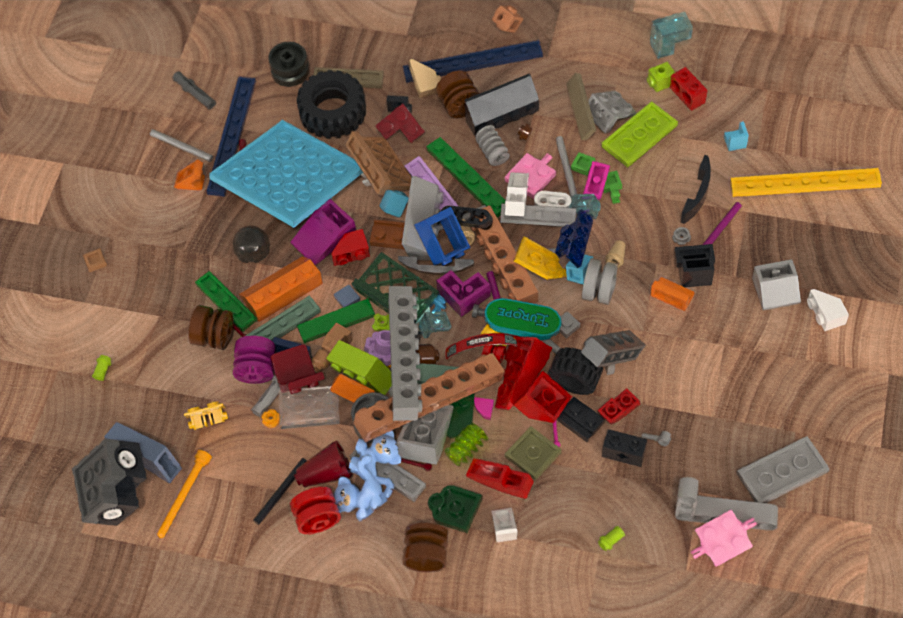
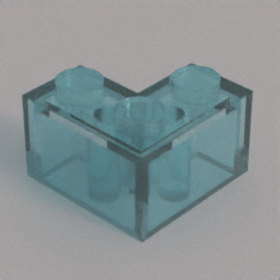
[650,11,693,59]

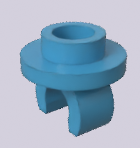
[426,294,447,315]

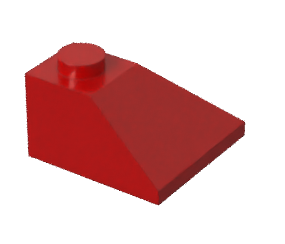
[514,371,572,423]

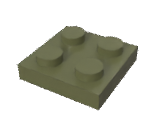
[505,426,562,481]

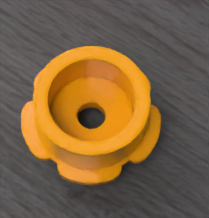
[261,409,281,428]

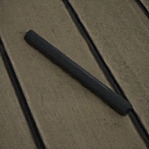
[253,458,307,525]

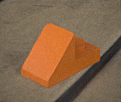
[174,159,205,190]

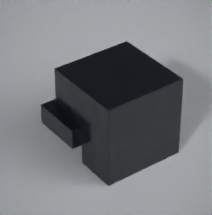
[674,244,715,288]

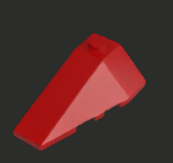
[495,336,552,411]

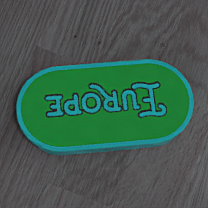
[484,298,562,340]

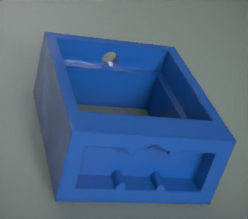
[414,207,470,266]

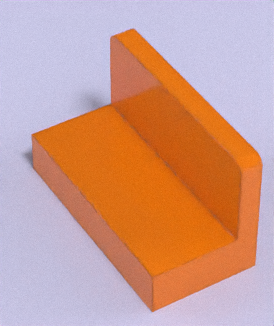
[650,277,695,311]

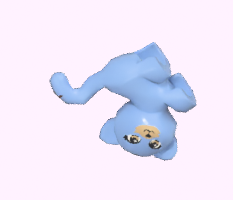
[349,430,401,498]
[334,454,387,522]

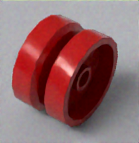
[289,487,341,535]

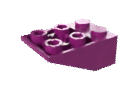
[290,199,356,265]

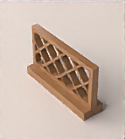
[345,132,412,195]

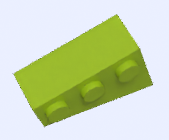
[326,340,392,395]

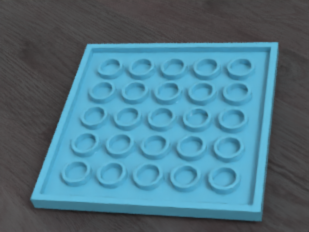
[209,120,363,228]

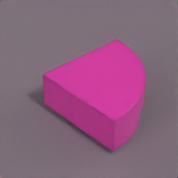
[474,397,494,420]

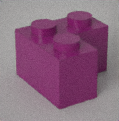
[436,270,491,317]

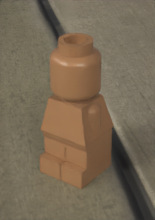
[311,323,353,372]

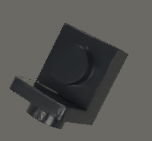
[386,95,412,114]

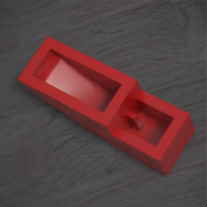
[466,458,534,499]

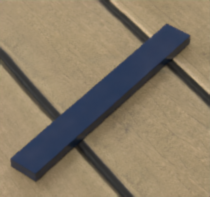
[403,40,543,83]
[206,76,256,197]

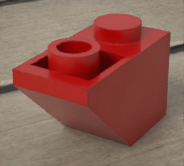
[331,229,370,266]

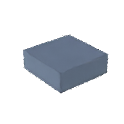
[334,285,360,308]

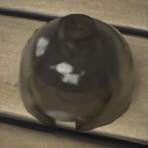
[233,225,270,263]

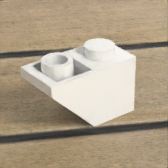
[807,289,849,331]

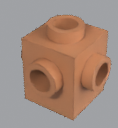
[492,5,524,33]

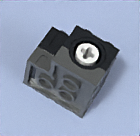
[72,438,147,526]

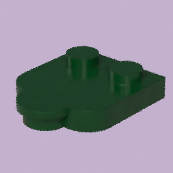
[447,393,475,438]
[428,485,483,533]

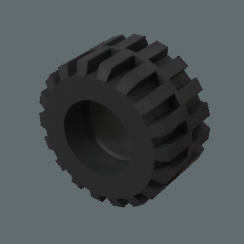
[548,347,603,395]

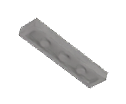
[501,203,576,227]
[349,446,426,502]

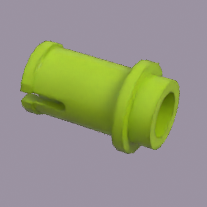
[92,355,112,381]
[598,526,625,551]

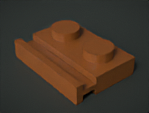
[369,219,405,250]

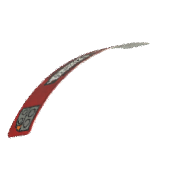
[445,333,519,360]

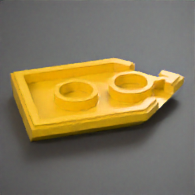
[513,236,567,280]

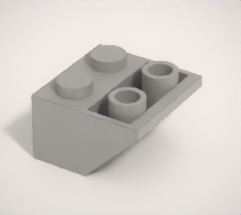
[752,259,801,310]

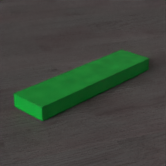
[195,271,257,332]
[297,299,375,344]

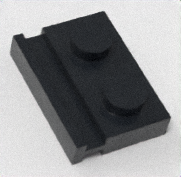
[557,397,605,442]

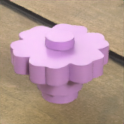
[364,330,391,366]

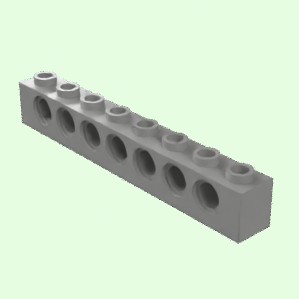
[388,286,422,421]

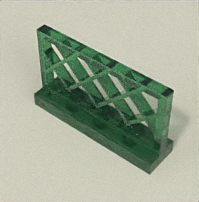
[351,252,439,323]

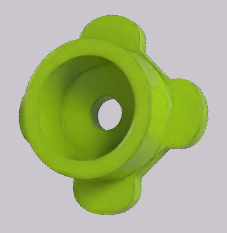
[372,313,390,331]

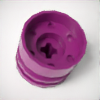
[232,336,276,384]

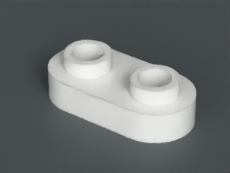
[534,191,571,208]

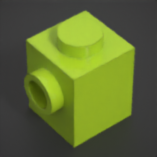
[647,61,675,93]

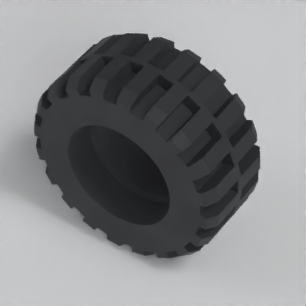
[297,70,366,139]

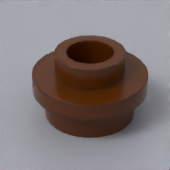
[517,123,533,141]

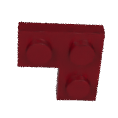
[375,104,425,143]

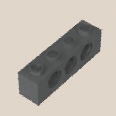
[581,330,646,367]

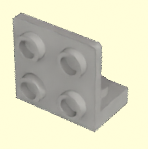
[588,91,637,133]

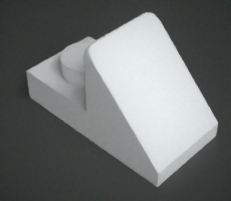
[491,508,517,542]

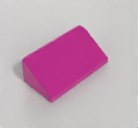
[583,161,610,200]

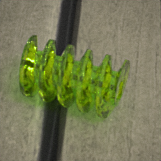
[445,423,489,466]

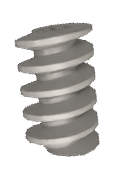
[475,125,510,166]

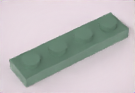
[246,295,321,341]

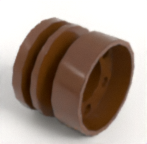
[435,70,480,119]
[189,305,233,350]
[402,523,448,572]

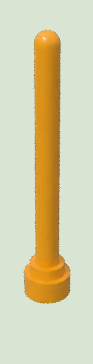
[157,450,212,538]

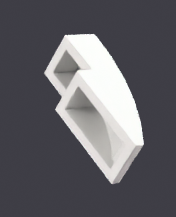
[505,172,529,216]

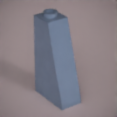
[104,422,182,484]

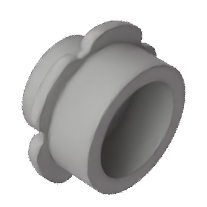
[672,227,691,245]

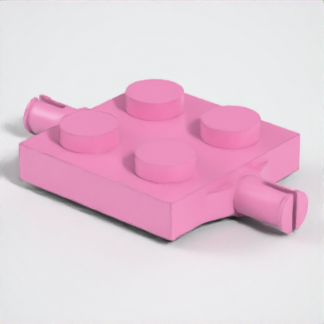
[505,153,556,199]
[691,509,757,567]

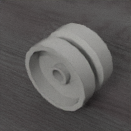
[582,258,618,305]

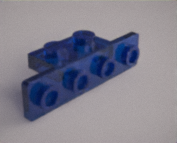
[555,209,593,268]

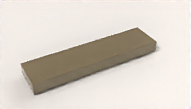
[313,67,384,89]
[566,73,596,141]

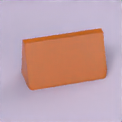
[330,374,375,403]

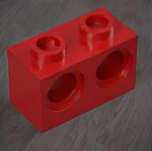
[670,67,708,111]

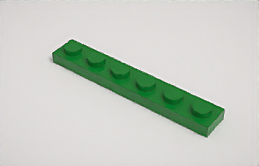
[426,137,506,218]

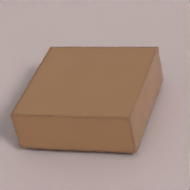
[83,248,107,272]

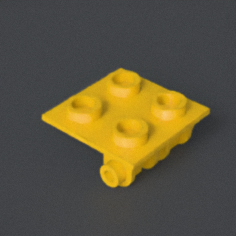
[184,401,228,430]

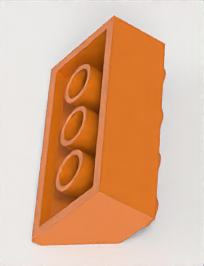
[239,256,323,322]

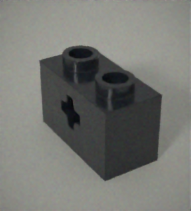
[602,429,647,467]

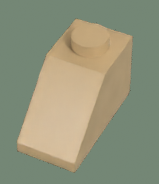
[409,59,441,98]

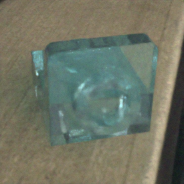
[570,194,601,219]
[419,311,452,338]

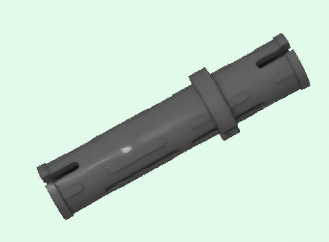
[172,71,216,110]

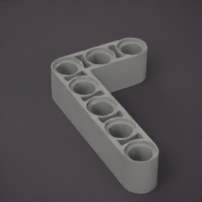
[675,477,778,530]

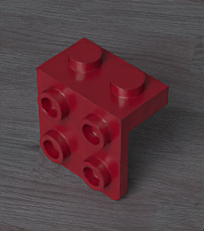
[270,344,325,394]

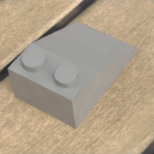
[397,405,454,465]

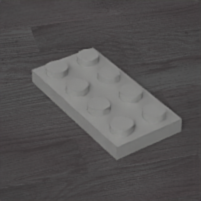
[737,436,830,503]

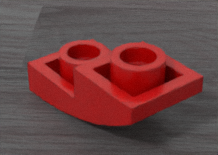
[597,388,641,425]

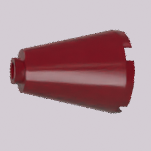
[294,440,353,488]

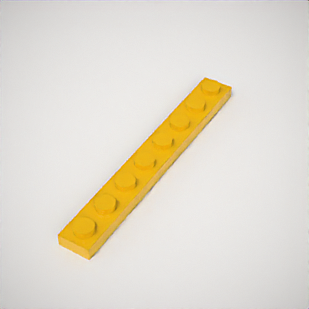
[730,168,882,197]

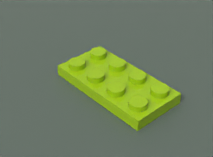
[601,101,678,168]

